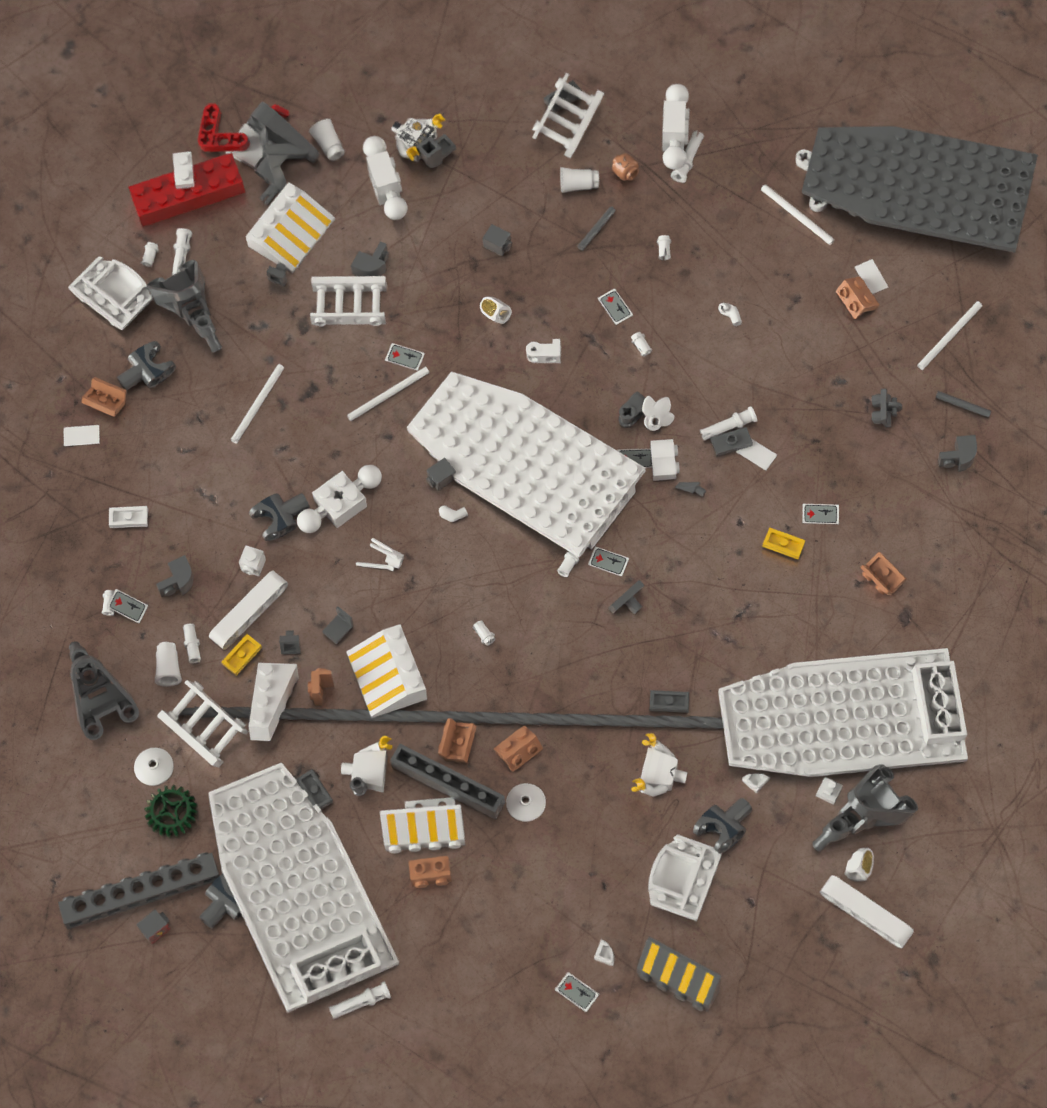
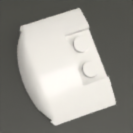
[68,257,153,330]
[648,835,722,921]

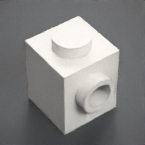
[239,546,266,576]

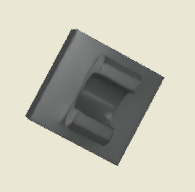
[266,262,288,287]
[279,630,301,654]

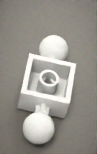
[662,84,689,169]
[363,136,407,220]
[297,465,382,533]

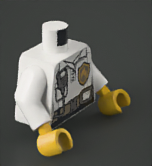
[391,114,446,162]

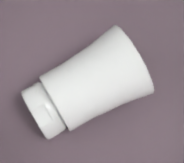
[309,119,345,161]
[560,167,599,193]
[155,642,182,687]

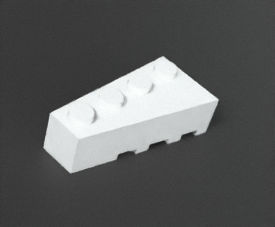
[248,663,299,741]

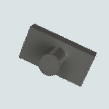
[608,580,644,614]

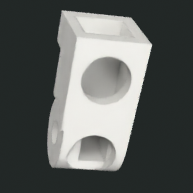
[526,339,561,363]

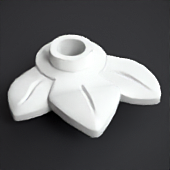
[642,396,675,431]

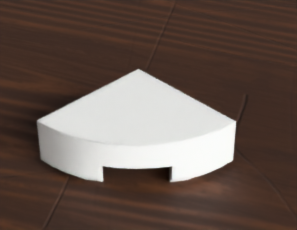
[742,773,770,793]
[594,939,614,966]

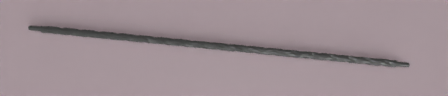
[180,706,724,729]

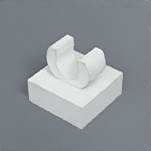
[816,777,843,805]

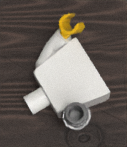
[341,736,393,796]

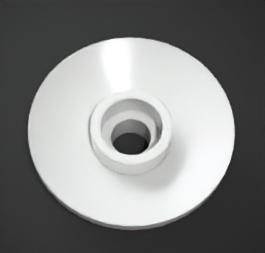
[134,748,174,786]
[506,783,546,822]

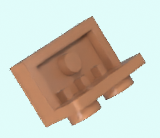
[836,276,880,319]
[82,377,126,417]
[860,552,907,595]
[308,668,334,706]
[438,718,477,763]
[494,725,543,772]
[409,856,452,888]

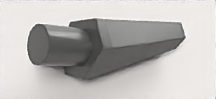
[675,482,707,497]

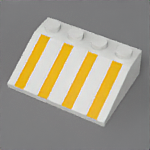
[246,182,335,273]
[347,624,427,718]
[380,805,465,853]

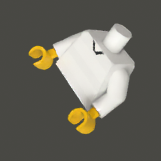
[632,733,688,797]

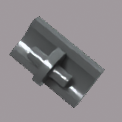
[872,388,902,427]

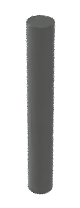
[577,206,616,251]
[936,391,991,418]

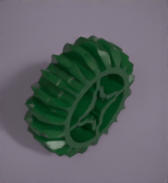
[145,785,198,838]

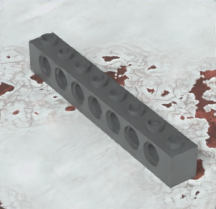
[58,852,220,930]

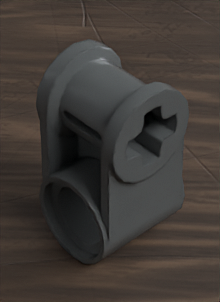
[618,391,646,428]

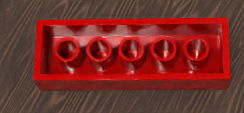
[128,152,245,227]

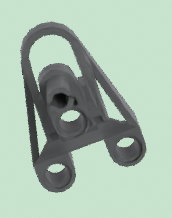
[246,102,320,205]
[147,260,222,352]
[69,641,139,740]
[812,764,918,851]

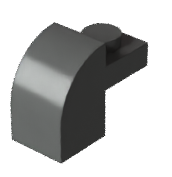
[416,134,456,168]
[351,241,389,276]
[938,435,977,472]
[156,555,194,597]

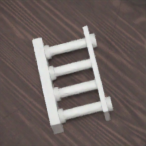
[532,73,604,158]
[310,276,387,326]
[157,680,249,768]

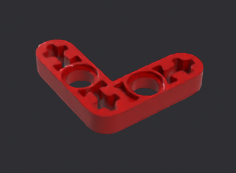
[198,103,250,152]

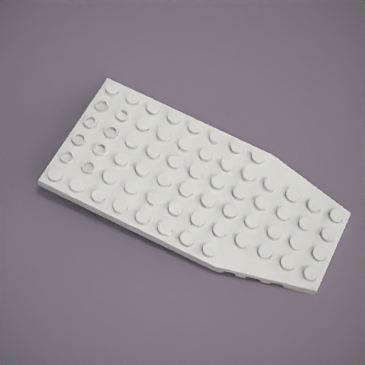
[407,372,646,558]
[718,648,968,777]
[209,763,399,1012]

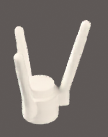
[356,538,404,571]

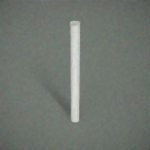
[761,184,835,245]
[917,301,982,370]
[231,364,284,444]
[347,367,429,421]

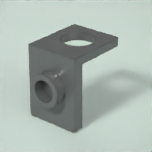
[322,606,354,644]

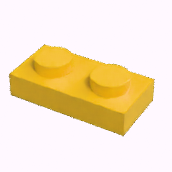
[762,527,806,560]
[221,634,262,676]

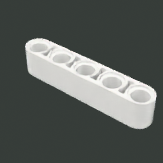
[209,570,288,650]
[820,875,914,948]

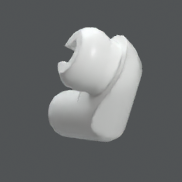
[718,303,742,326]
[439,505,468,522]

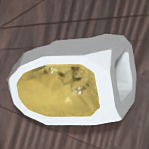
[480,297,512,324]
[845,848,874,881]

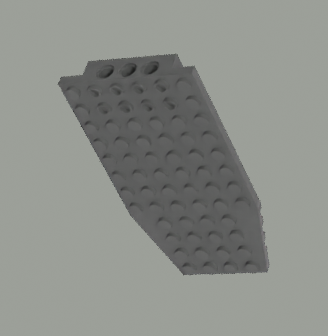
[802,126,1038,253]

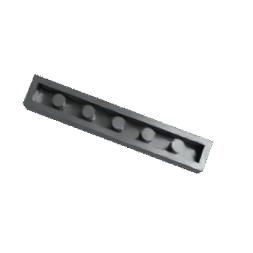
[390,744,505,820]

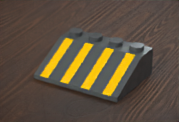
[637,937,721,1011]

